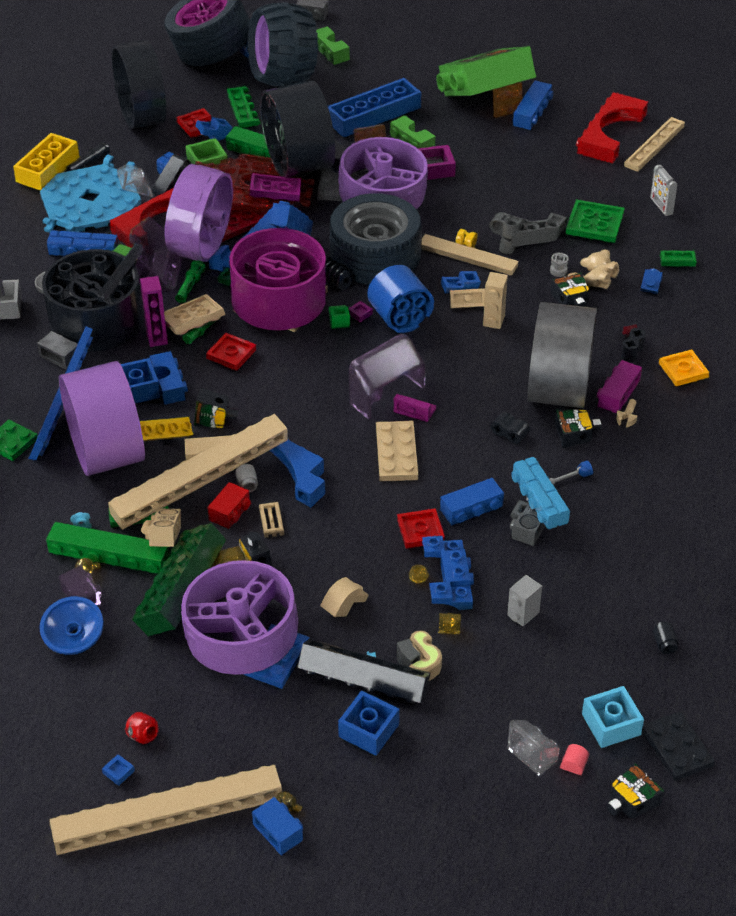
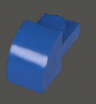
[195,117,232,141]
[208,245,231,272]
[441,271,481,293]

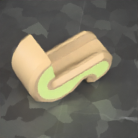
[409,631,442,681]

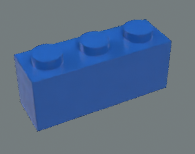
[440,478,504,526]

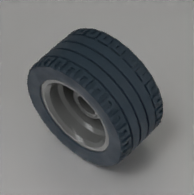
[330,193,422,285]

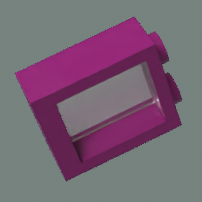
[418,145,456,180]

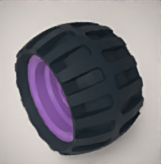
[247,2,318,87]

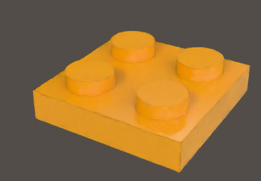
[659,350,709,386]

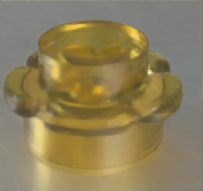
[409,565,429,584]

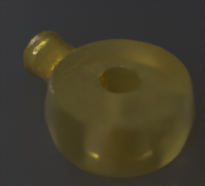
[75,558,100,576]
[275,792,302,813]

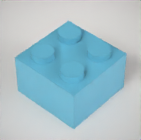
[582,686,644,748]

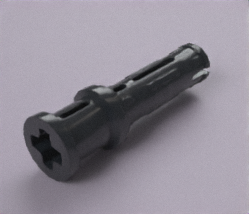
[66,141,110,171]

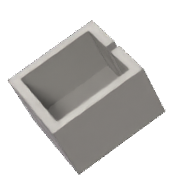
[0,279,22,320]

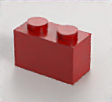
[208,482,251,529]

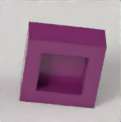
[348,301,373,322]

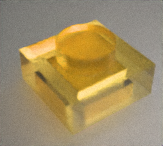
[439,613,461,634]

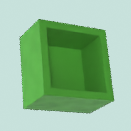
[186,138,228,172]

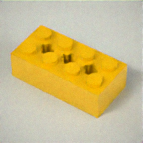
[13,133,79,190]

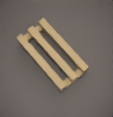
[259,502,284,538]

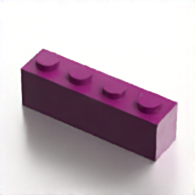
[140,276,168,347]

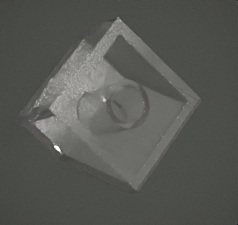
[507,720,559,776]

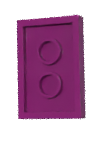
[250,173,301,201]

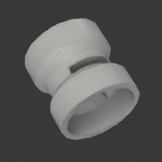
[550,253,568,277]

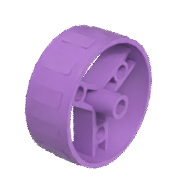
[338,137,428,209]
[165,164,233,262]
[181,560,298,675]

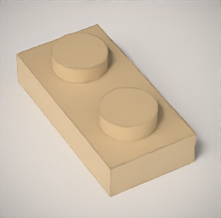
[450,288,485,309]

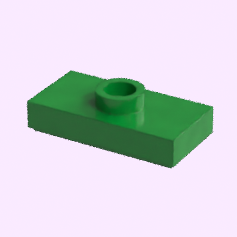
[660,251,697,267]

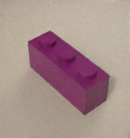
[597,360,642,413]

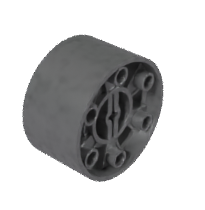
[527,302,597,408]

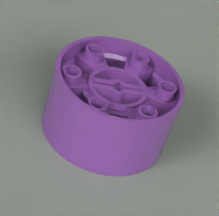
[59,361,145,476]

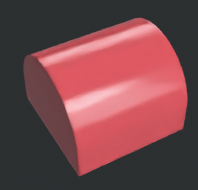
[560,744,589,775]

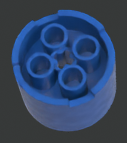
[367,265,434,333]

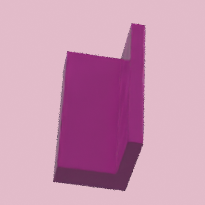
[394,394,436,422]

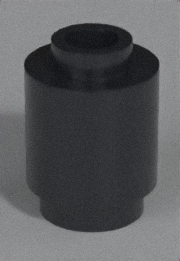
[652,621,679,654]

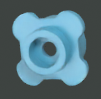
[70,512,92,529]

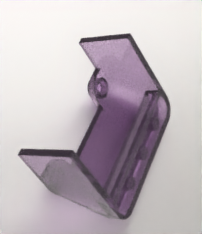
[349,334,425,419]

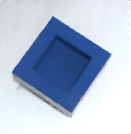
[102,755,135,786]

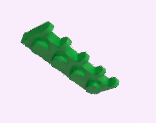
[227,86,260,128]

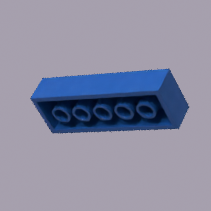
[328,78,421,137]

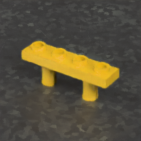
[140,417,193,441]

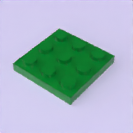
[566,199,625,243]

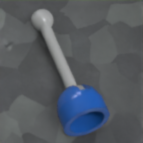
[549,460,593,485]

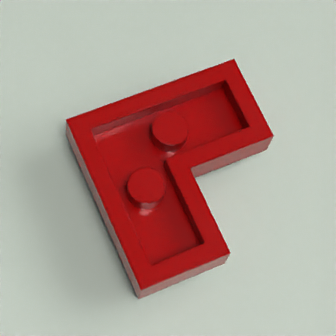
[176,108,211,138]

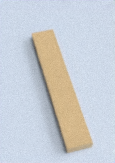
[624,117,685,172]
[421,234,518,276]

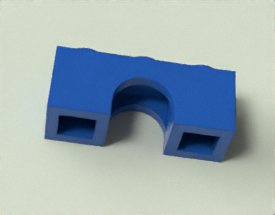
[150,351,188,405]

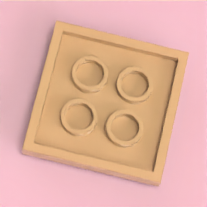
[164,294,225,335]

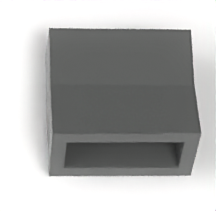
[397,639,421,667]

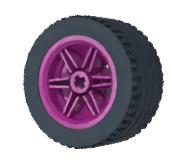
[165,0,250,66]

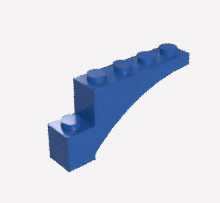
[269,439,325,508]

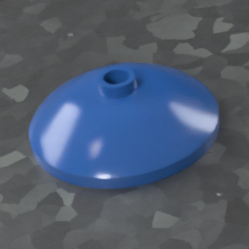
[40,596,104,655]

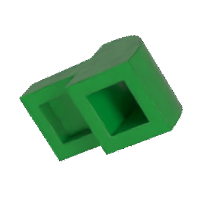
[329,305,350,329]

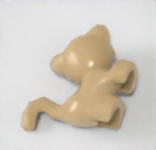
[567,249,619,289]

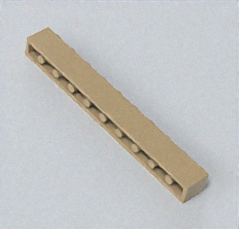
[108,414,288,530]
[50,765,282,855]

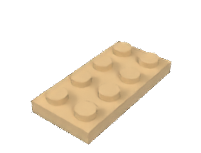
[376,421,418,481]

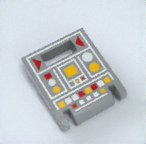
[650,165,677,216]

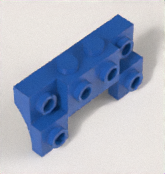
[422,536,474,610]

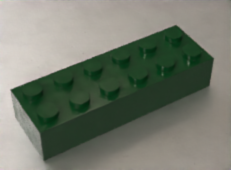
[132,523,226,636]

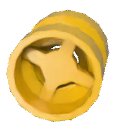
[455,229,478,248]

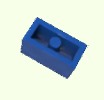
[252,797,304,855]

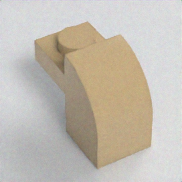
[320,577,368,617]

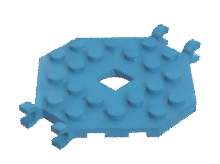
[40,155,141,233]

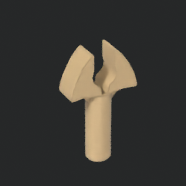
[616,399,637,427]

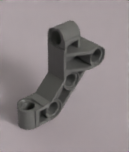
[489,212,567,254]

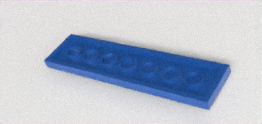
[28,327,93,460]

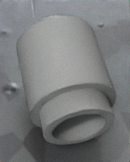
[236,464,258,493]

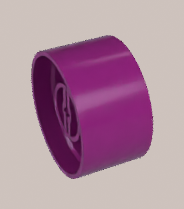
[230,228,326,330]

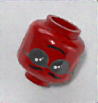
[125,712,158,744]

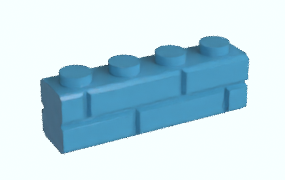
[511,457,570,529]

